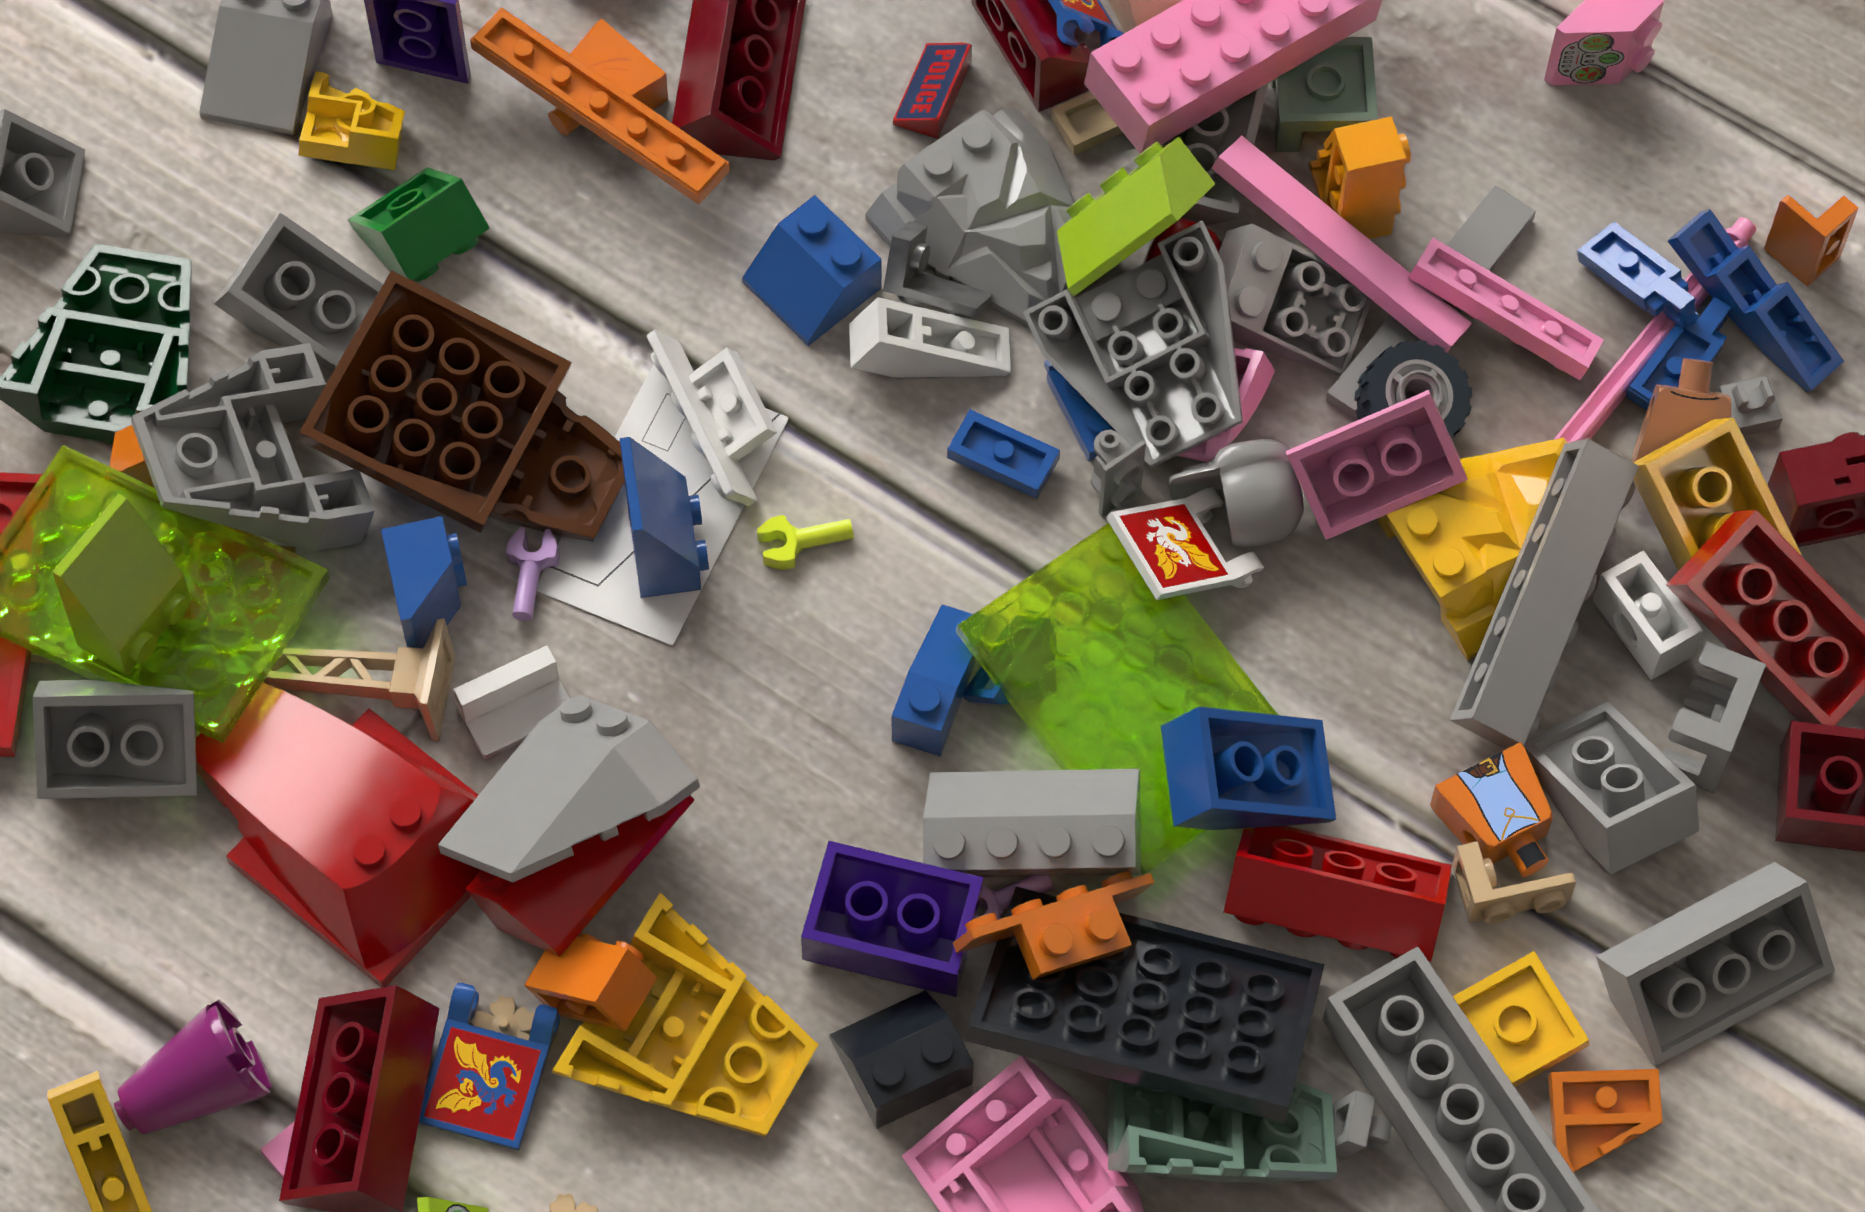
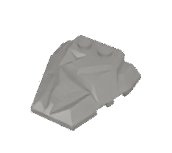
[865,109,1075,328]

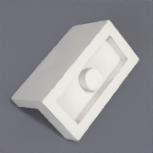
[453,645,569,759]

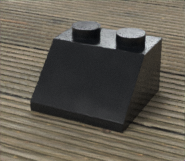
[829,990,974,1129]

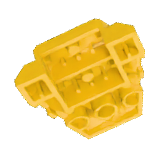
[1376,437,1617,661]

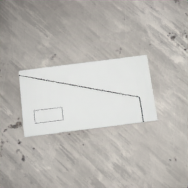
[537,365,789,645]

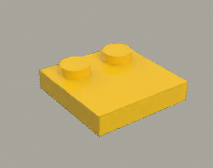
[1452,951,1590,1087]

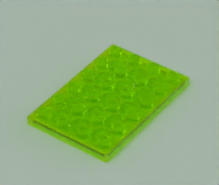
[0,445,330,743]
[955,522,1278,875]

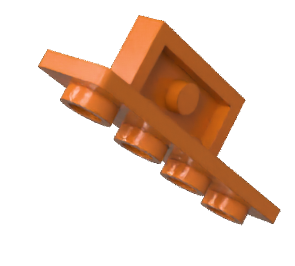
[953,871,1155,980]

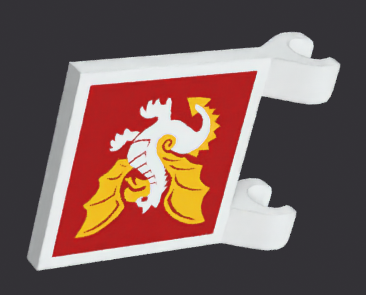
[1106,487,1264,600]

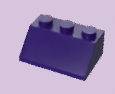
[364,0,471,84]
[801,841,983,997]

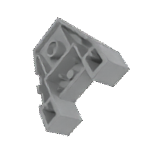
[131,343,375,552]

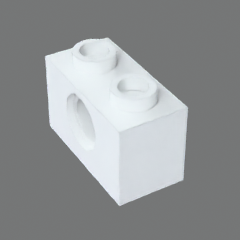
[1592,550,1703,680]

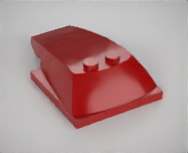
[196,679,480,988]

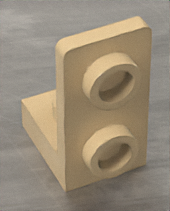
[1452,841,1576,924]

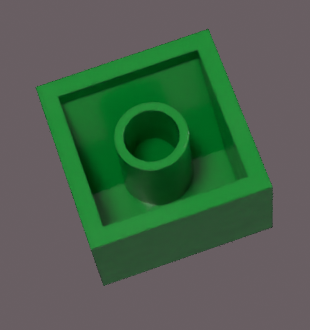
[348,167,490,282]

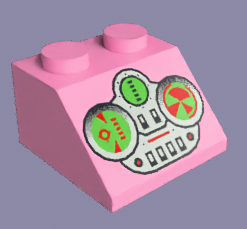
[1544,0,1664,86]

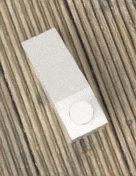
[849,297,1011,378]

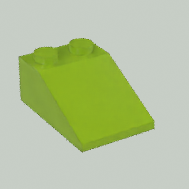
[52,493,191,676]

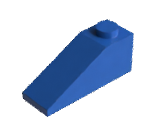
[891,604,990,757]

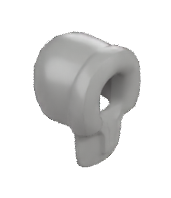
[1169,439,1304,547]

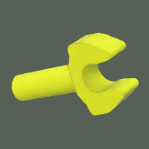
[757,515,854,570]

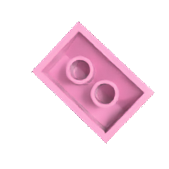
[1286,390,1468,540]

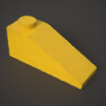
[47,1071,153,1212]

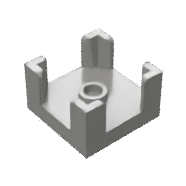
[1663,641,1766,794]

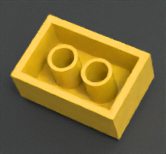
[1633,417,1802,571]

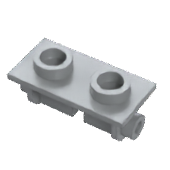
[1091,430,1146,517]

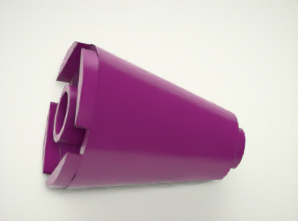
[114,1000,272,1135]

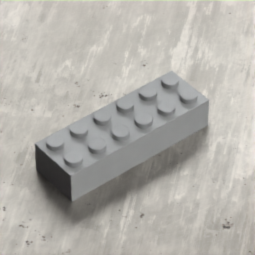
[1323,947,1600,1212]

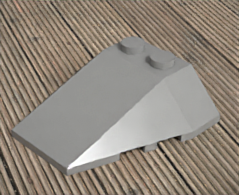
[438,695,700,882]

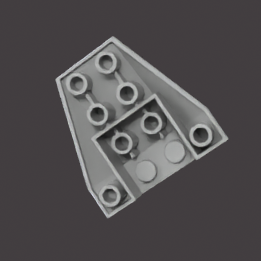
[1023,221,1243,468]

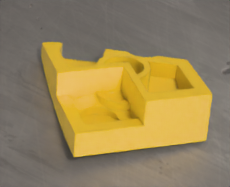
[298,71,405,170]

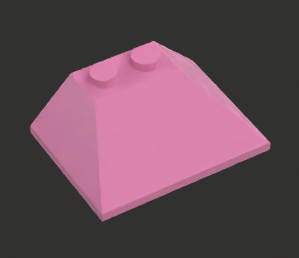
[902,1055,1144,1212]

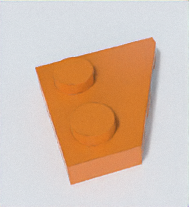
[1548,1069,1663,1173]

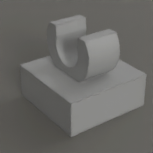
[1718,376,1783,436]
[1333,1090,1393,1160]

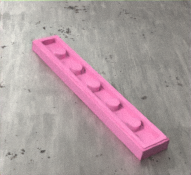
[1211,135,1472,353]

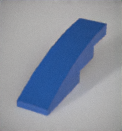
[1667,209,1844,392]

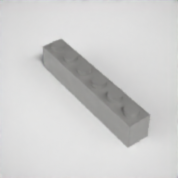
[1450,438,1639,747]

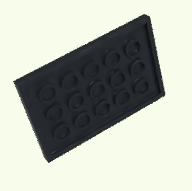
[966,886,1325,1123]

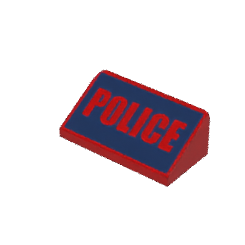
[893,42,972,139]

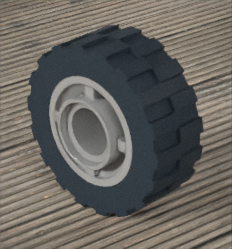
[1354,340,1473,439]

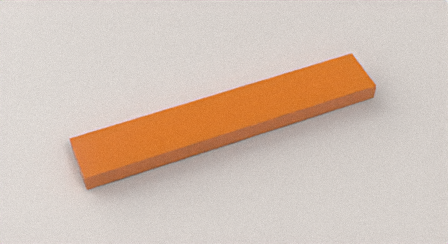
[470,7,730,205]

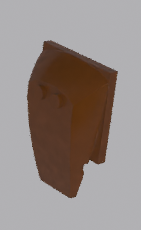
[297,270,625,542]

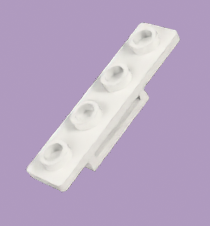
[647,329,777,506]

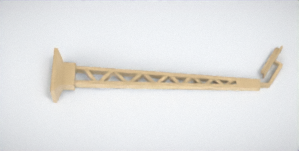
[30,618,455,742]

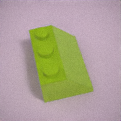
[1057,137,1215,296]

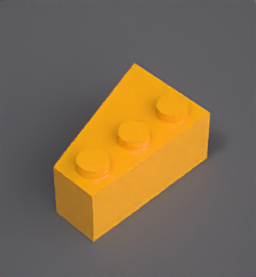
[1308,116,1411,239]

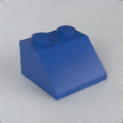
[742,195,882,346]
[381,516,467,649]

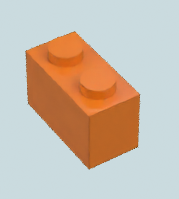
[524,933,657,1031]

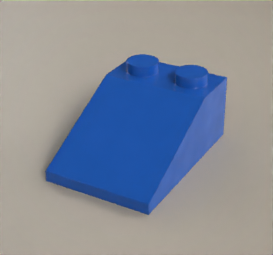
[619,437,709,598]
[1161,707,1336,830]

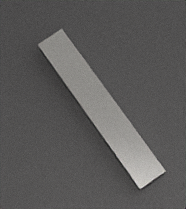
[1326,185,1536,421]

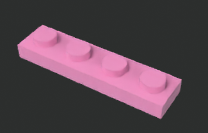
[1408,237,1604,381]

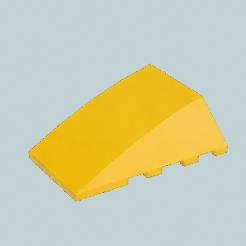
[551,892,819,1137]

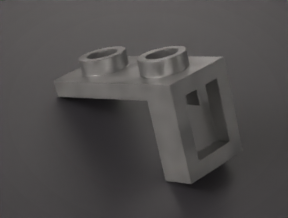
[883,221,992,318]

